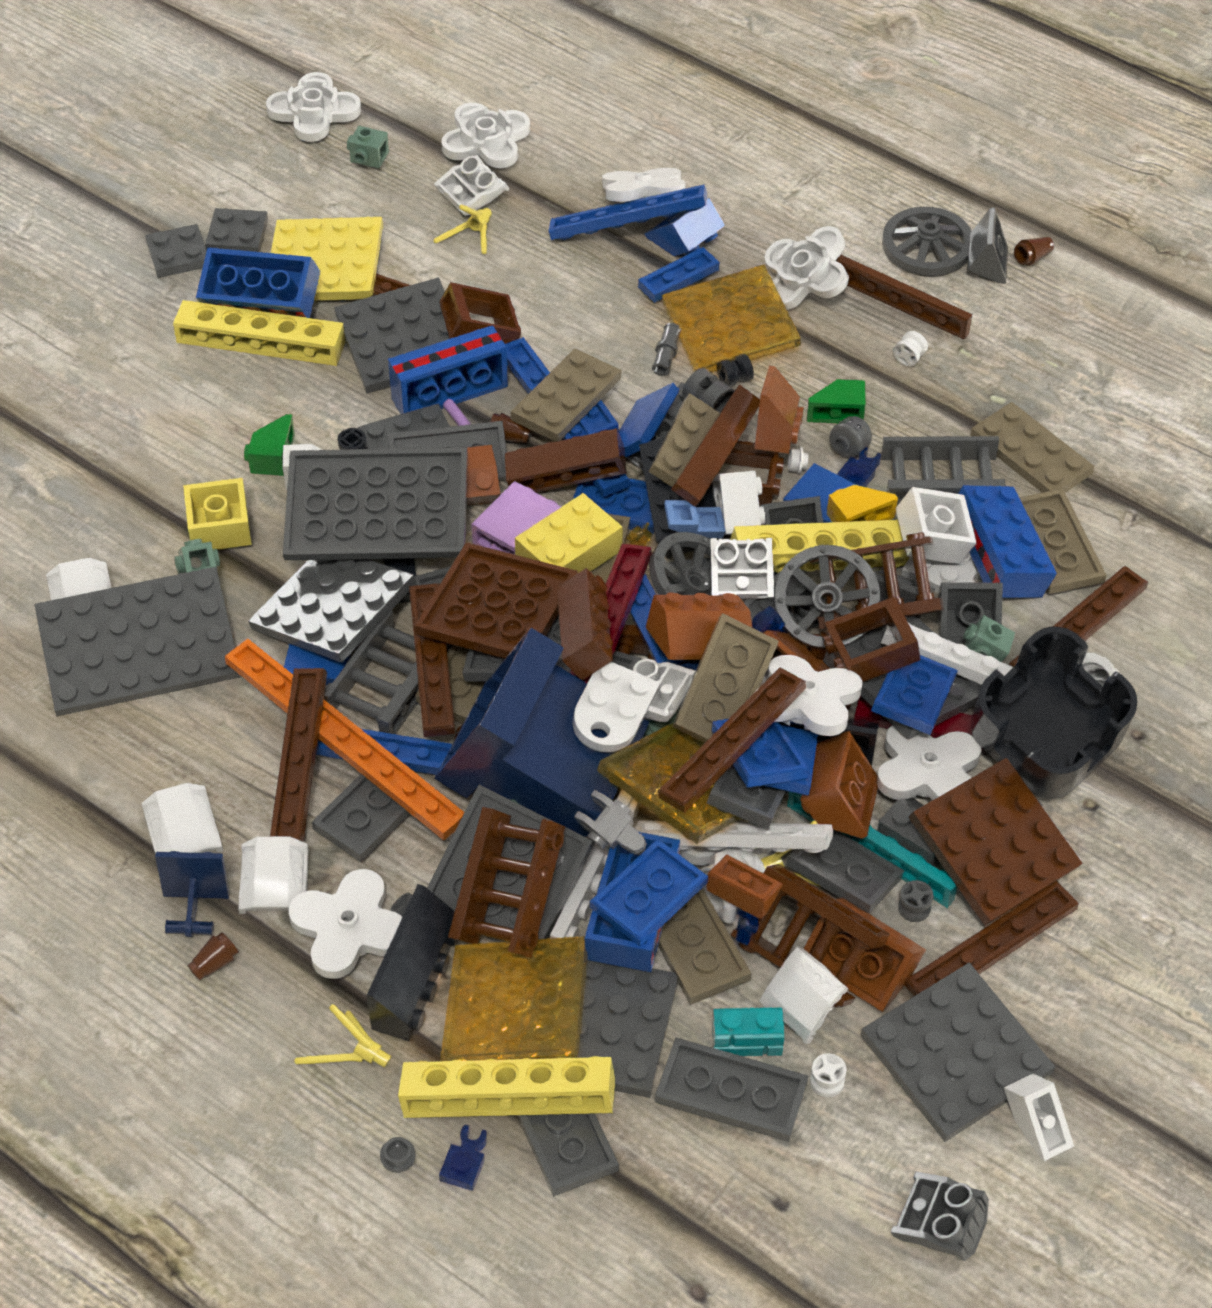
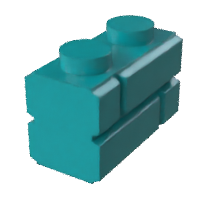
[712,1007,785,1056]

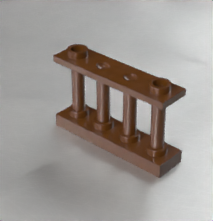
[809,532,944,630]
[448,807,565,958]
[731,864,890,1008]

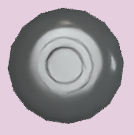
[829,416,872,458]

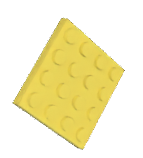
[271,217,383,301]

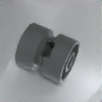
[682,368,734,413]

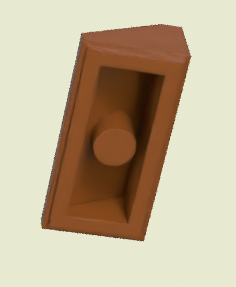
[707,854,783,919]

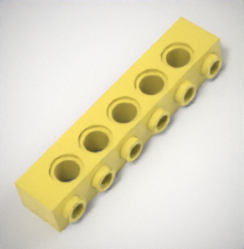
[173,300,345,366]
[730,520,910,573]
[398,1056,615,1118]

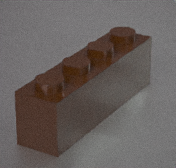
[505,428,627,493]
[557,568,613,680]

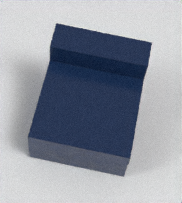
[434,628,649,837]

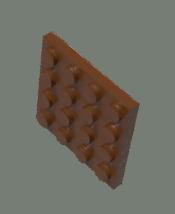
[414,542,578,658]
[908,758,1083,926]

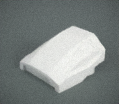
[434,155,509,216]
[710,538,774,599]
[46,558,111,600]
[633,659,696,722]
[142,783,223,855]
[238,837,309,914]
[759,946,848,1044]

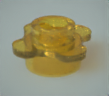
[626,522,653,546]

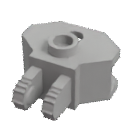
[574,790,647,856]

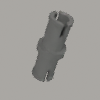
[652,323,681,376]

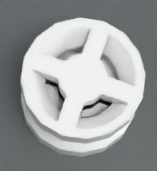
[893,331,928,367]
[810,1053,847,1098]

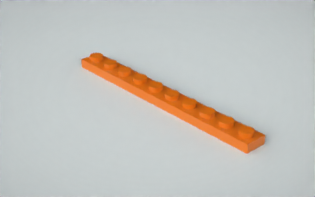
[225,639,465,841]

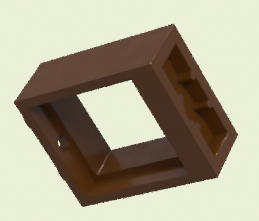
[439,282,521,344]
[712,441,784,506]
[822,597,921,682]

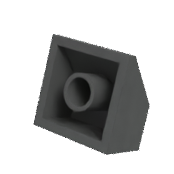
[877,798,940,868]

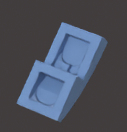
[664,500,725,538]

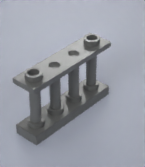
[881,436,1006,506]
[324,610,452,734]

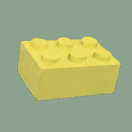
[515,493,623,573]

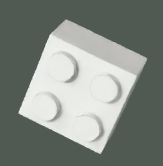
[712,471,765,535]
[896,487,976,564]

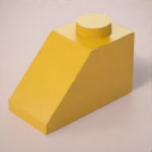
[827,485,898,522]

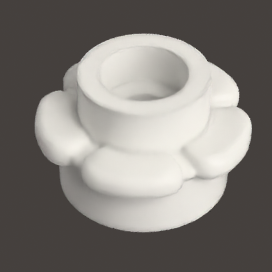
[788,447,808,475]

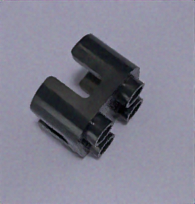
[971,627,1138,799]

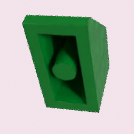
[807,379,866,424]
[244,414,295,476]

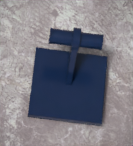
[155,851,230,938]

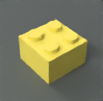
[183,478,252,549]

